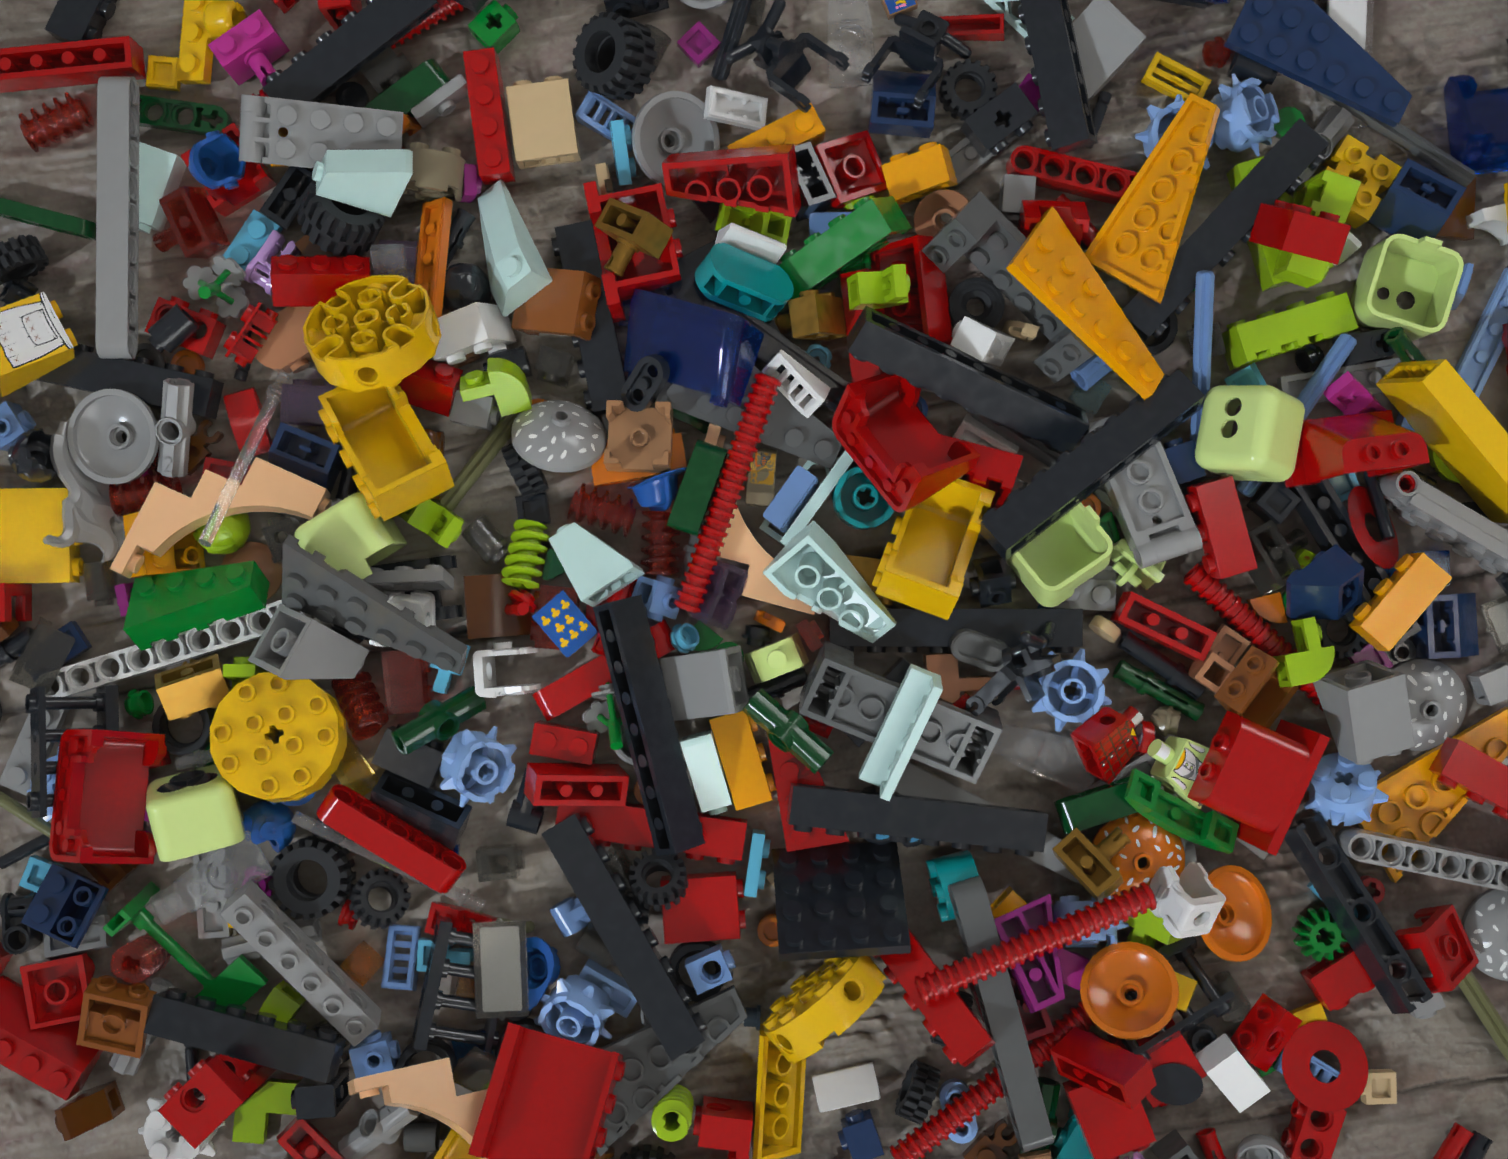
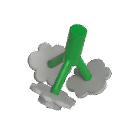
[182,255,249,319]
[582,682,623,750]

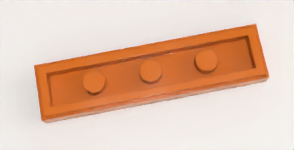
[414,197,453,318]

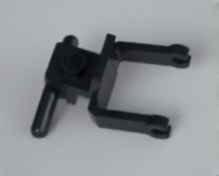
[724,0,850,113]
[861,10,972,110]
[965,621,1063,715]

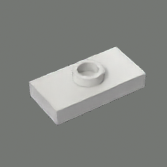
[703,85,768,131]

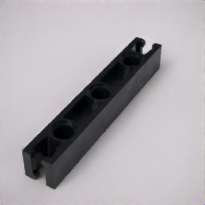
[1284,813,1434,1014]

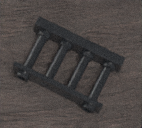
[25,685,119,818]
[411,916,499,1059]
[1120,936,1235,1060]

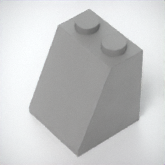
[1073,0,1146,101]
[248,604,370,680]
[660,645,749,721]
[1313,660,1415,765]

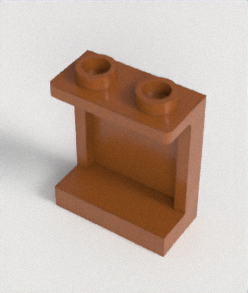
[511,268,601,340]
[1214,645,1299,728]

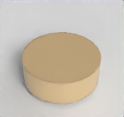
[1088,615,1121,643]

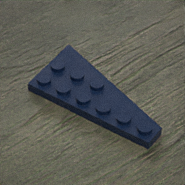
[1224,0,1412,127]

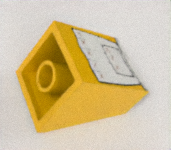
[0,292,78,397]

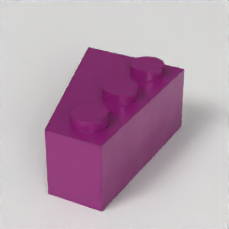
[994,894,1065,1013]

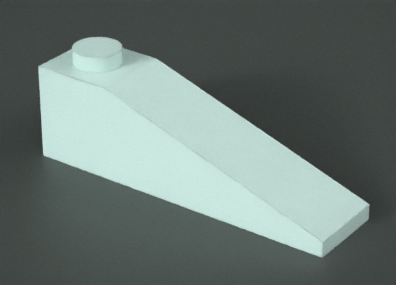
[477,179,553,317]
[763,520,897,643]

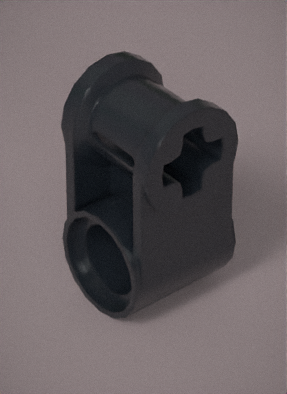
[1332,329,1395,367]
[0,892,43,955]

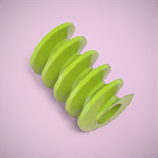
[501,519,550,589]
[651,1084,694,1142]

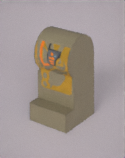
[745,448,777,507]

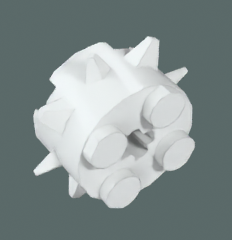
[138,1093,225,1159]

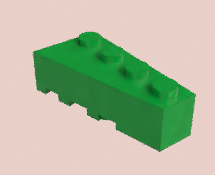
[778,196,912,299]
[123,560,270,651]

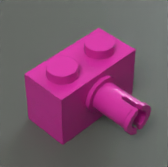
[208,9,290,87]

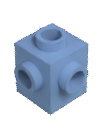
[0,401,36,451]
[632,574,682,622]
[348,1030,401,1078]

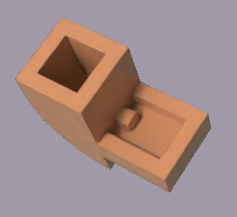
[1188,624,1251,694]
[923,653,991,703]

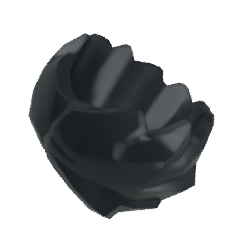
[443,263,492,312]
[8,428,57,483]

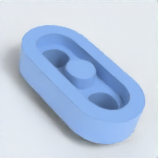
[939,1078,978,1144]

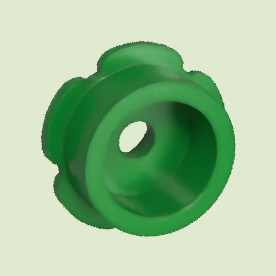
[124,689,154,720]

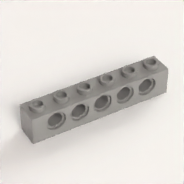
[220,880,382,1047]

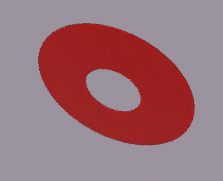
[1348,486,1399,569]
[1282,1021,1368,1113]

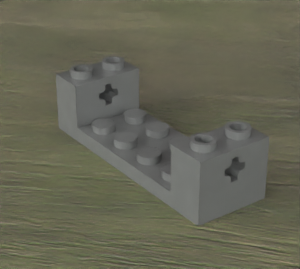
[921,191,1095,384]
[799,640,1003,784]

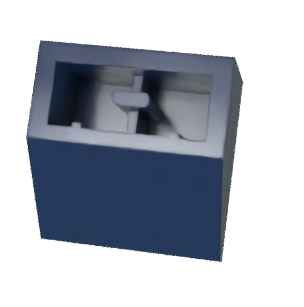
[868,70,936,138]
[1368,158,1466,239]
[268,422,343,494]
[1286,544,1364,620]
[1413,593,1479,659]
[20,863,109,949]

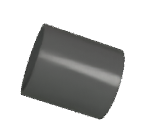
[403,1122,440,1152]

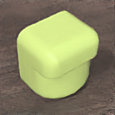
[1006,503,1113,608]

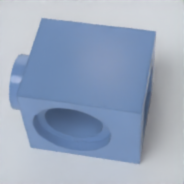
[685,943,736,995]

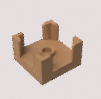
[604,400,673,473]

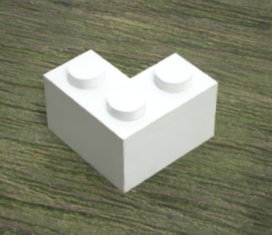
[433,302,517,365]

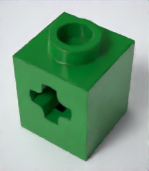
[468,0,520,55]

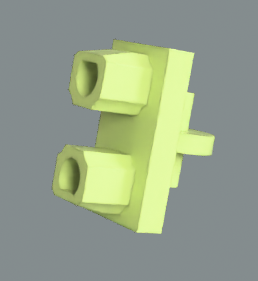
[1111,538,1166,590]

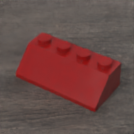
[870,235,954,347]
[0,975,103,1101]

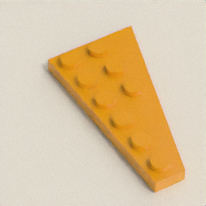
[1084,93,1220,304]
[1006,206,1165,400]
[1358,706,1508,883]

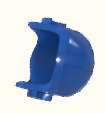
[188,130,246,190]
[243,800,296,853]

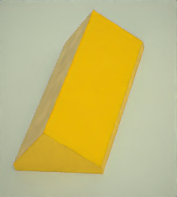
[752,1024,806,1159]

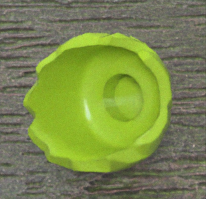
[193,513,251,554]

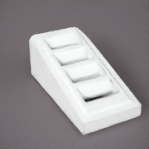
[762,349,831,418]

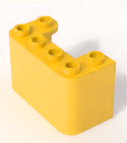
[318,385,455,522]
[872,479,995,621]

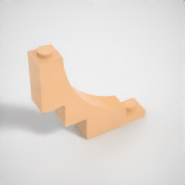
[704,423,815,615]
[110,457,332,579]
[347,1057,488,1159]

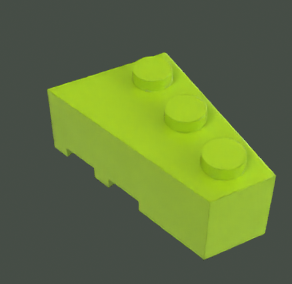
[1272,169,1361,288]

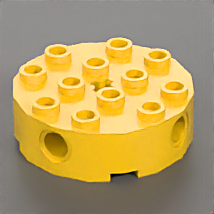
[303,274,442,393]
[210,672,347,803]
[763,956,886,1062]

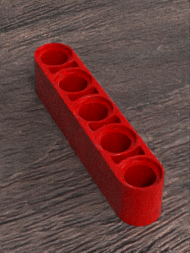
[1006,145,1138,205]
[532,619,675,722]
[316,784,466,894]

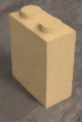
[506,76,581,169]

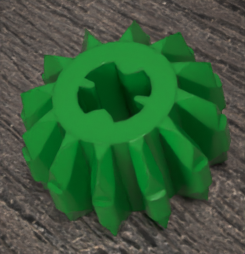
[1292,907,1347,962]

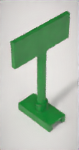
[102,881,268,1007]

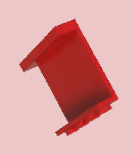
[468,1022,626,1159]

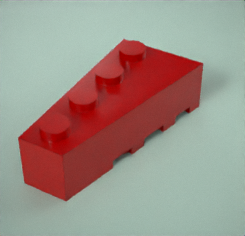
[940,434,1024,509]

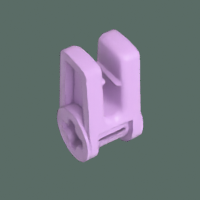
[244,230,301,296]

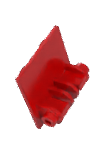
[223,302,279,368]

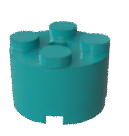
[832,466,894,530]
[926,850,979,922]

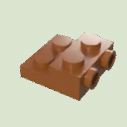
[76,975,157,1059]

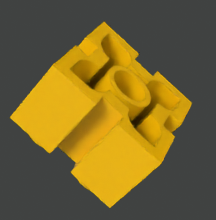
[1315,134,1402,229]

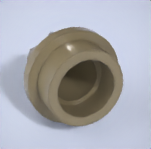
[1150,706,1181,737]

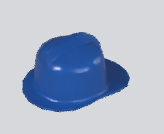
[627,467,687,512]
[515,937,561,1012]

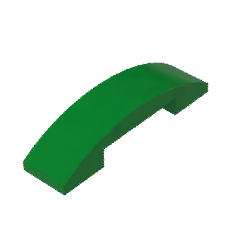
[1124,768,1239,854]

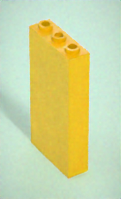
[1376,359,1508,524]
[0,488,84,584]

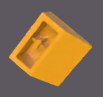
[123,512,206,578]

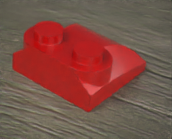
[814,130,888,209]
[20,953,95,1030]

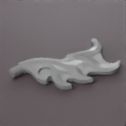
[42,421,123,563]

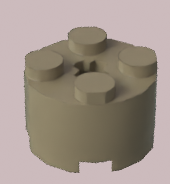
[403,142,466,202]

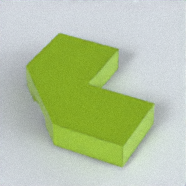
[232,1078,300,1144]

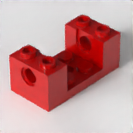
[158,1054,277,1149]
[693,1096,753,1159]

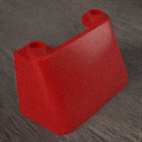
[832,373,981,513]
[49,729,167,864]

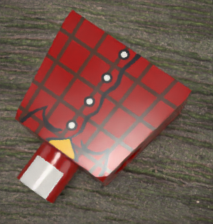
[1070,706,1143,784]

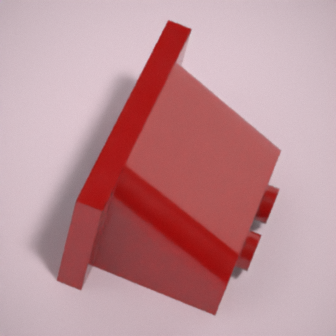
[583,181,683,323]
[1285,410,1430,488]
[1187,710,1330,856]

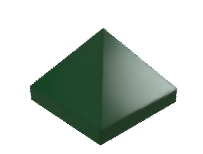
[542,549,565,581]

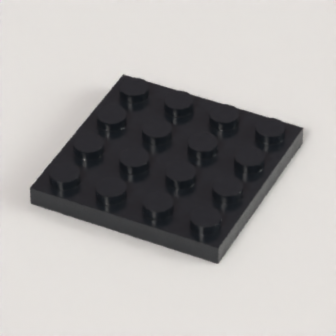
[772,841,911,962]

